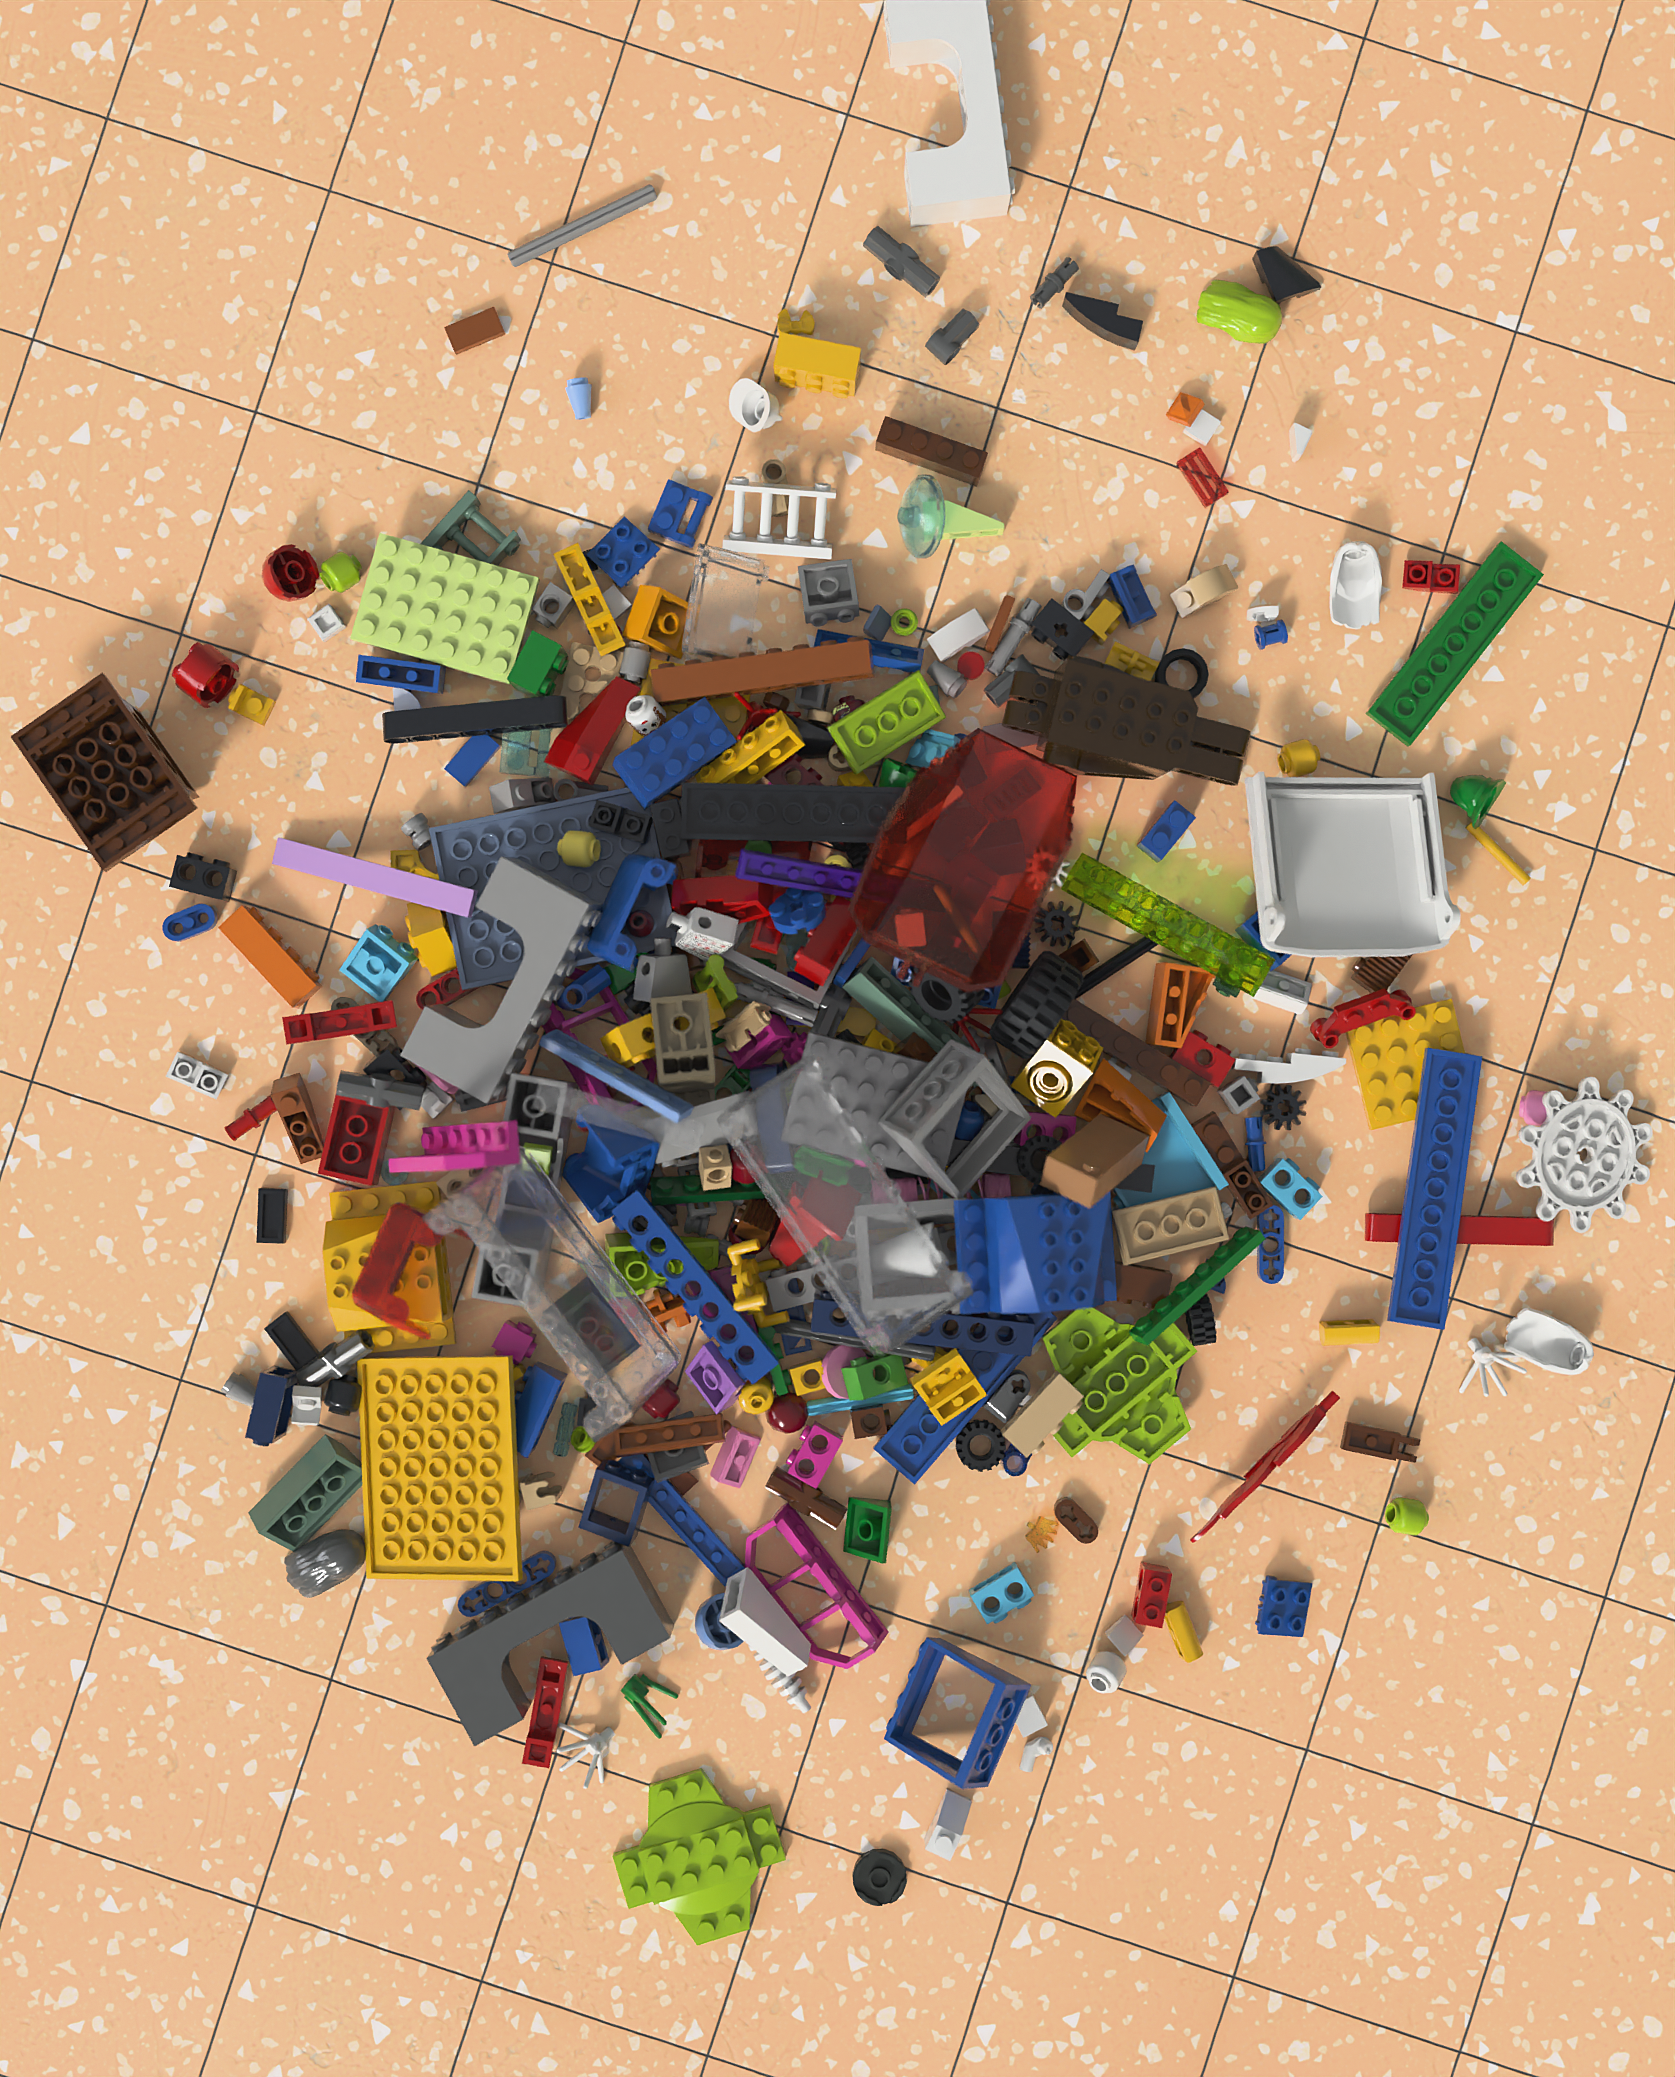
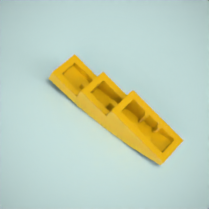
[553,543,626,657]

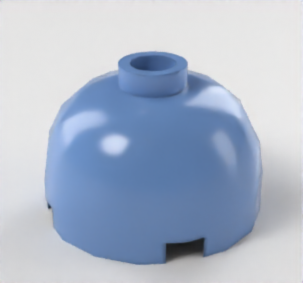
[695,1593,744,1651]

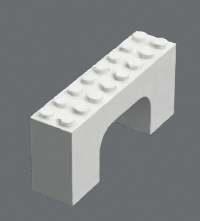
[883,0,1015,227]

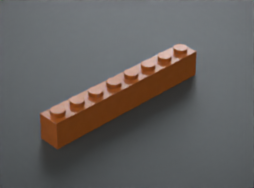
[651,636,875,707]

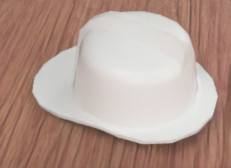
[729,378,783,433]

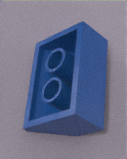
[515,1361,568,1458]

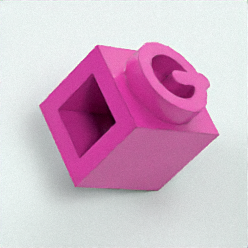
[491,1320,538,1365]

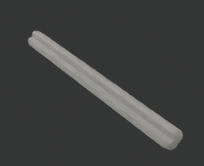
[507,184,657,267]

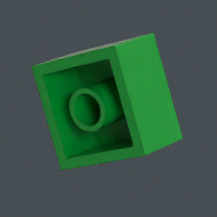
[507,630,569,697]

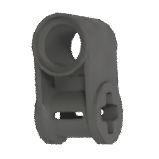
[982,1369,1031,1424]

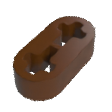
[1053,1497,1099,1544]

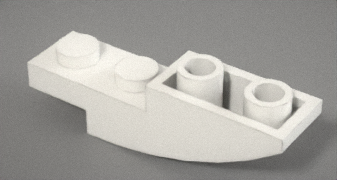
[1230,1048,1347,1084]

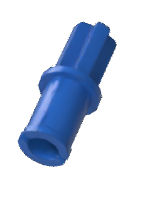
[1245,1117,1266,1172]

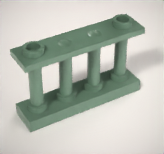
[420,490,521,566]

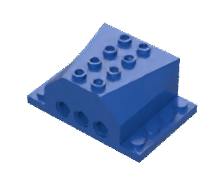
[953,1192,1117,1314]

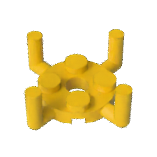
[727,1238,789,1328]

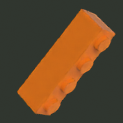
[218,905,323,1009]

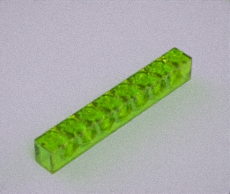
[1061,852,1275,997]

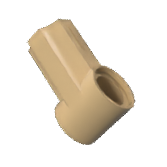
[761,459,789,517]

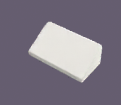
[1250,966,1312,1015]

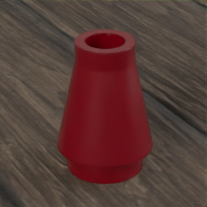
[626,910,654,937]

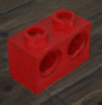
[1131,1562,1172,1629]

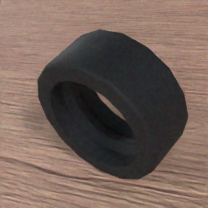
[1154,648,1209,699]

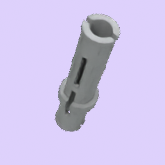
[985,598,1042,677]
[737,982,818,1027]

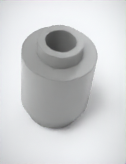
[619,641,651,684]

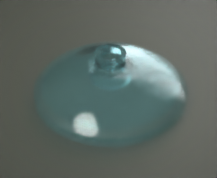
[897,474,945,559]

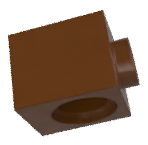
[850,1404,892,1439]

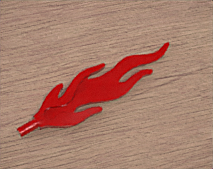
[1190,1390,1340,1543]

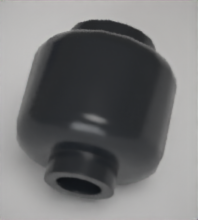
[324,1374,362,1416]

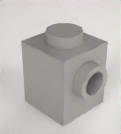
[1217,1076,1261,1114]

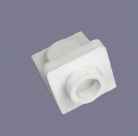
[291,1386,322,1426]

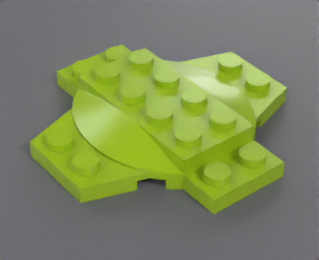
[1042,1308,1198,1465]
[612,1768,786,1946]

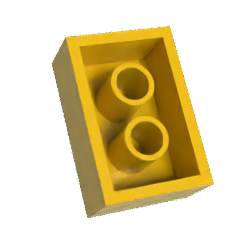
[773,332,861,398]

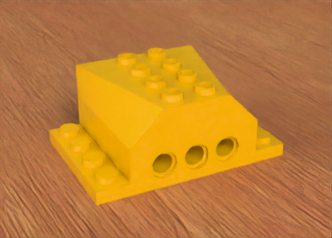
[322,1181,457,1353]

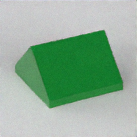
[843,1497,892,1564]

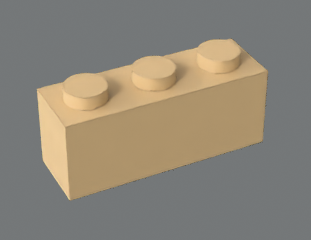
[1000,1370,1084,1457]

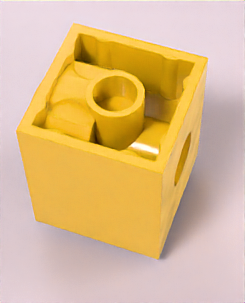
[1011,1018,1103,1118]

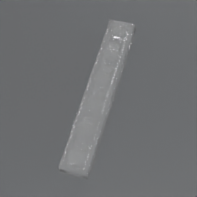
[532,1080,705,1152]

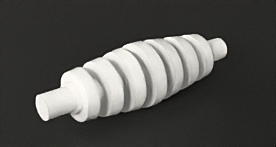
[748,1645,811,1714]

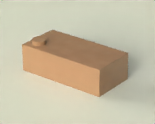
[1041,1114,1149,1208]

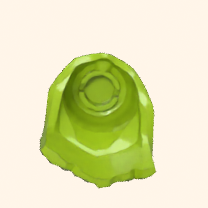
[1197,280,1282,344]

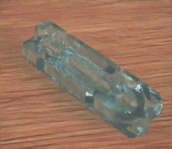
[553,1402,578,1457]

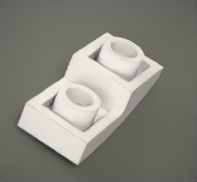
[927,608,990,662]
[166,1051,228,1100]

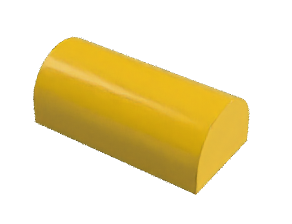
[1319,1319,1380,1346]
[1164,1601,1204,1663]

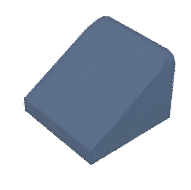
[863,604,892,641]

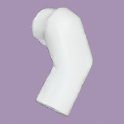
[1019,1736,1053,1772]

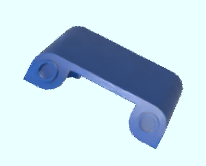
[587,854,679,973]
[562,1104,659,1223]

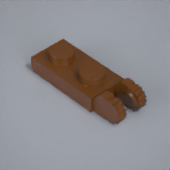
[1340,1421,1420,1463]

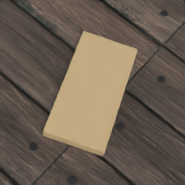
[1112,1186,1230,1265]

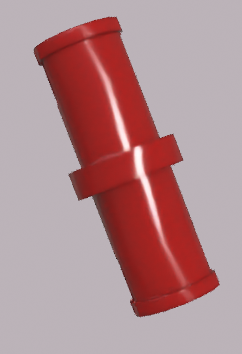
[224,1095,277,1141]

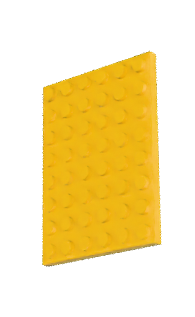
[357,1356,523,1581]

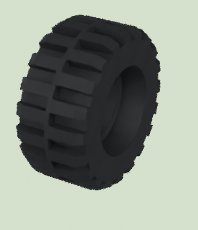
[989,951,1084,1059]

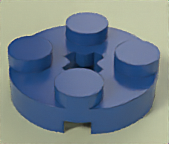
[769,887,826,934]

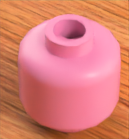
[1519,1090,1547,1126]

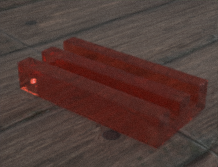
[1176,447,1229,509]

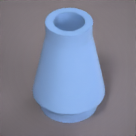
[565,377,592,420]

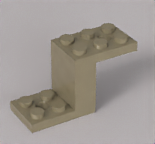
[650,993,716,1116]

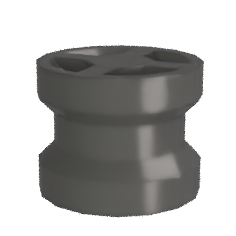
[683,1208,711,1238]

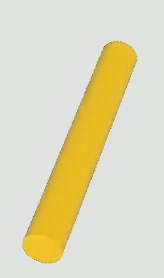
[1465,821,1531,885]

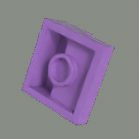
[685,1340,744,1415]

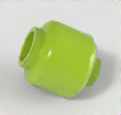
[319,552,362,593]
[1385,1497,1429,1535]

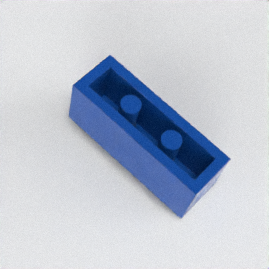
[356,654,446,694]

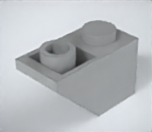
[489,777,556,814]

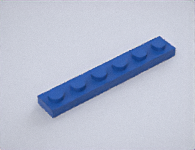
[618,1454,745,1587]

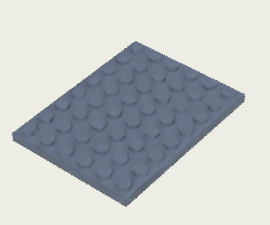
[429,787,677,990]

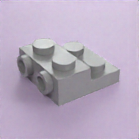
[798,559,860,627]

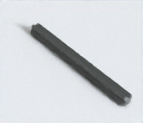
[774,1319,936,1361]

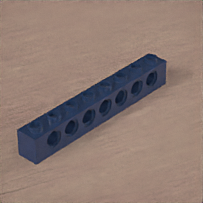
[811,1290,1035,1357]

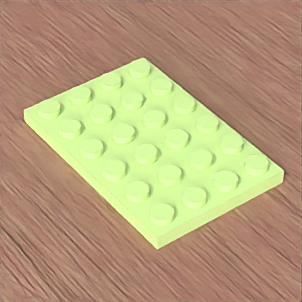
[350,533,540,685]

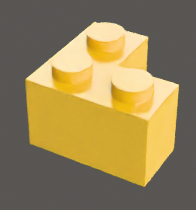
[405,902,457,977]

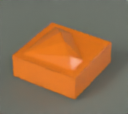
[1166,392,1205,427]

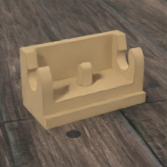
[519,1471,563,1511]

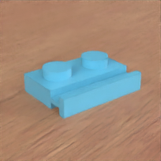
[905,729,962,776]

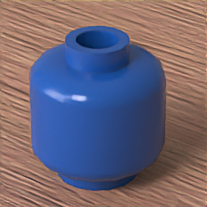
[954,1100,985,1141]

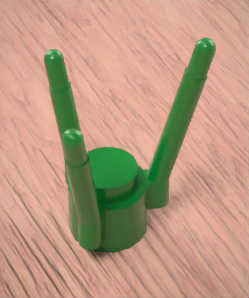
[621,1674,678,1739]

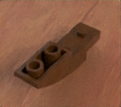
[1191,1111,1273,1220]

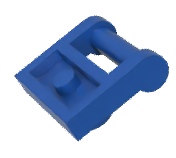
[648,479,713,548]

